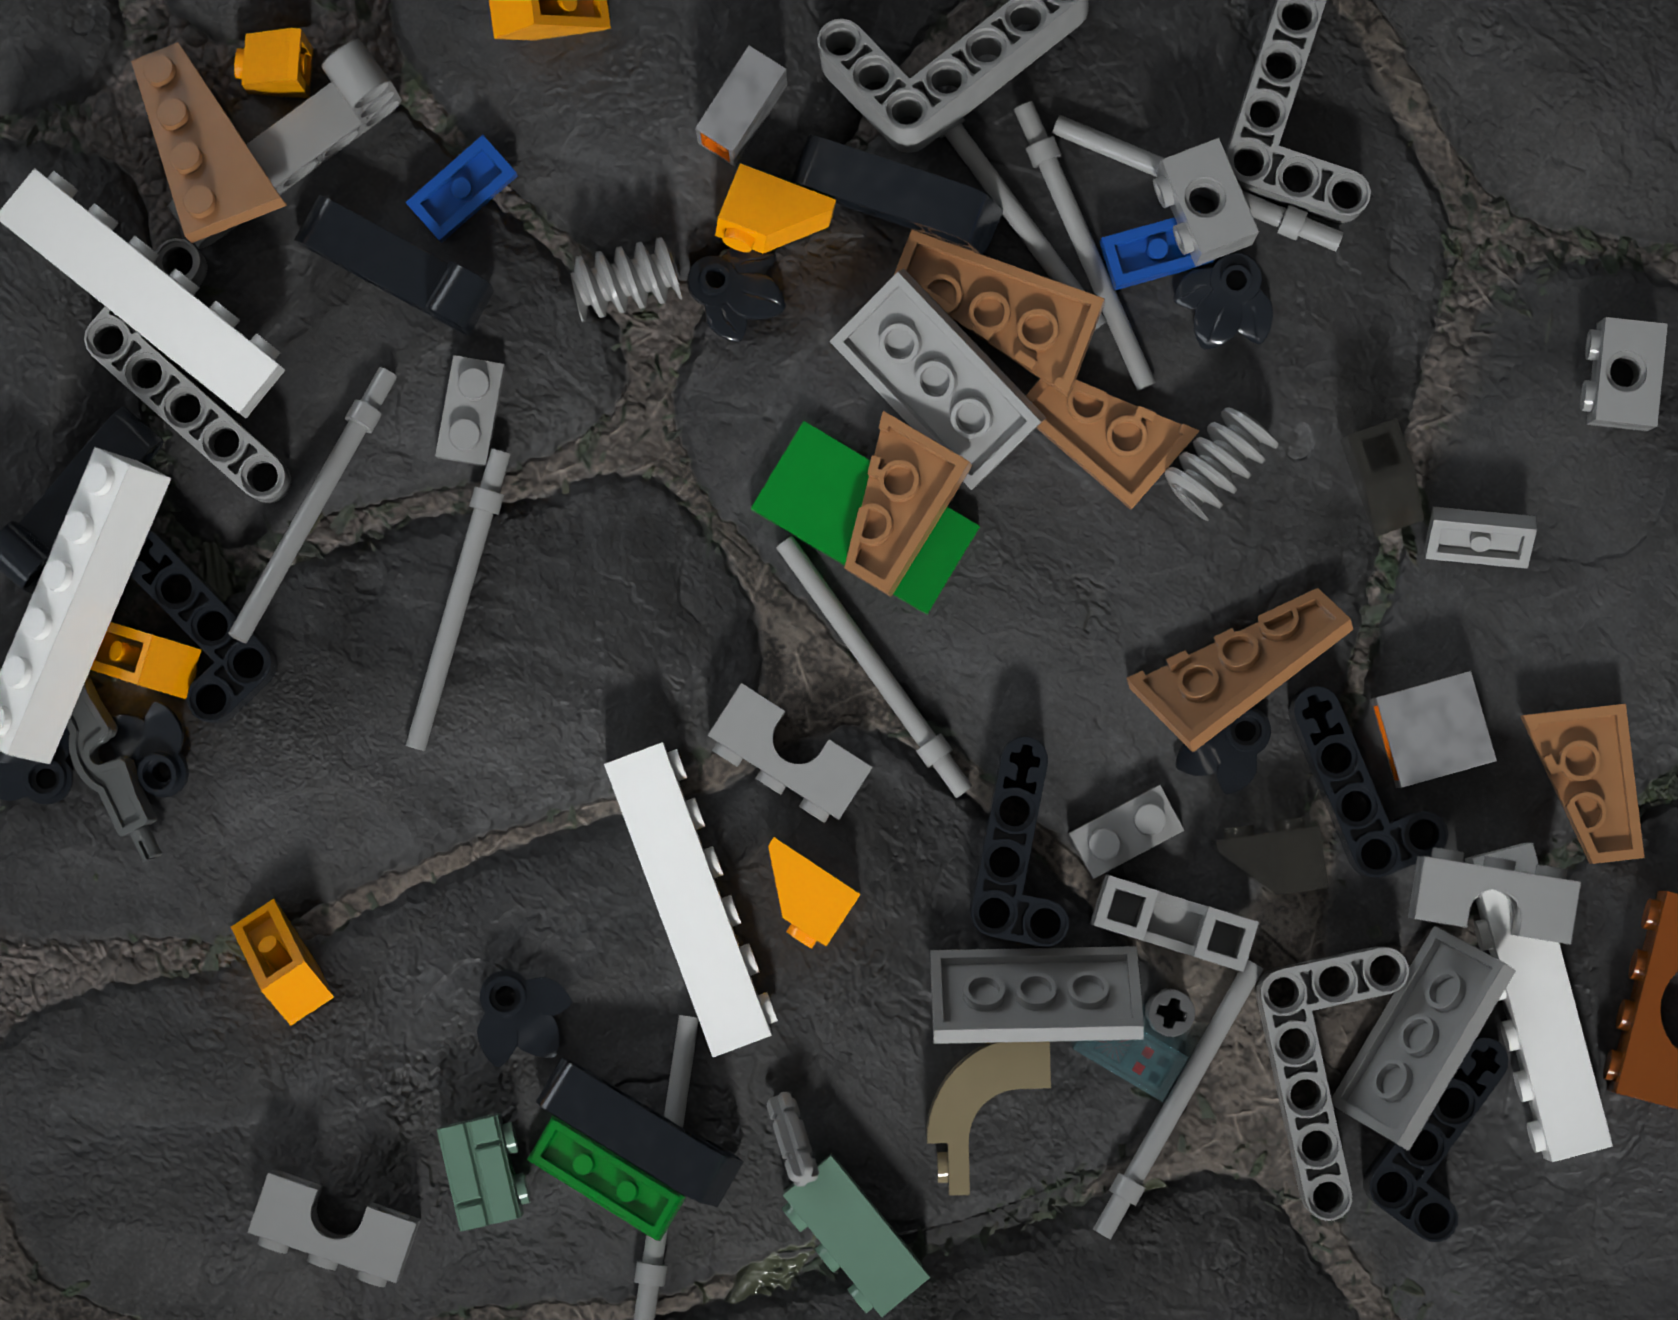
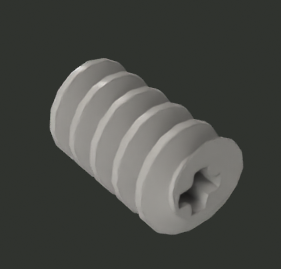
[571,237,682,322]
[1165,407,1279,521]

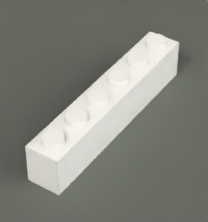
[0,168,285,418]
[0,447,171,764]
[604,742,778,1057]
[1465,843,1613,1162]

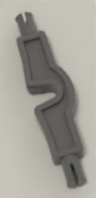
[67,674,163,863]

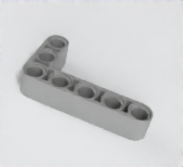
[817,0,1089,153]
[1225,0,1371,223]
[168,39,402,249]
[84,238,291,503]
[1256,946,1409,1221]

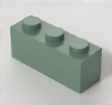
[781,1152,930,1317]

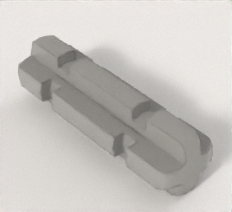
[766,1092,819,1187]

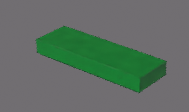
[527,1115,687,1241]

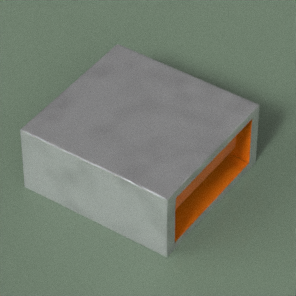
[695,45,787,167]
[1371,671,1497,788]

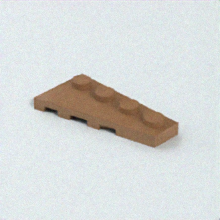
[131,42,287,243]
[894,229,1105,398]
[1126,588,1353,752]

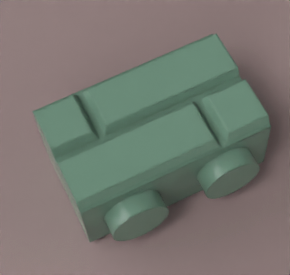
[437,1113,531,1232]

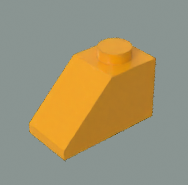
[489,0,611,40]
[234,28,314,99]
[715,163,836,254]
[90,622,201,699]
[768,837,861,949]
[231,899,334,1026]

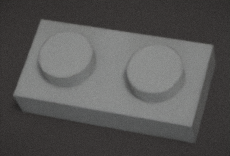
[435,355,505,467]
[1424,507,1537,569]
[1068,785,1184,879]

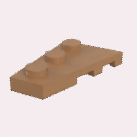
[1026,379,1199,510]
[844,411,973,597]
[1520,704,1644,864]

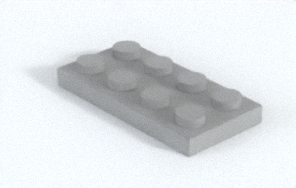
[829,268,1046,490]
[1331,926,1516,1151]
[930,946,1144,1044]

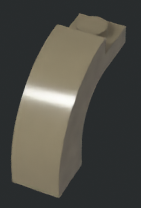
[926,1041,1051,1196]

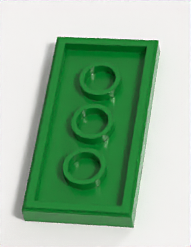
[751,421,980,615]

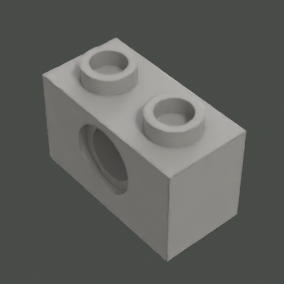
[1153,138,1259,267]
[1580,317,1668,431]

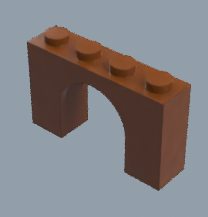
[1603,891,1678,1109]

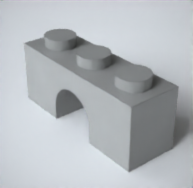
[708,683,873,823]
[1408,847,1581,944]
[1090,875,1259,972]
[247,1169,421,1287]

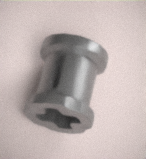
[1145,988,1195,1037]

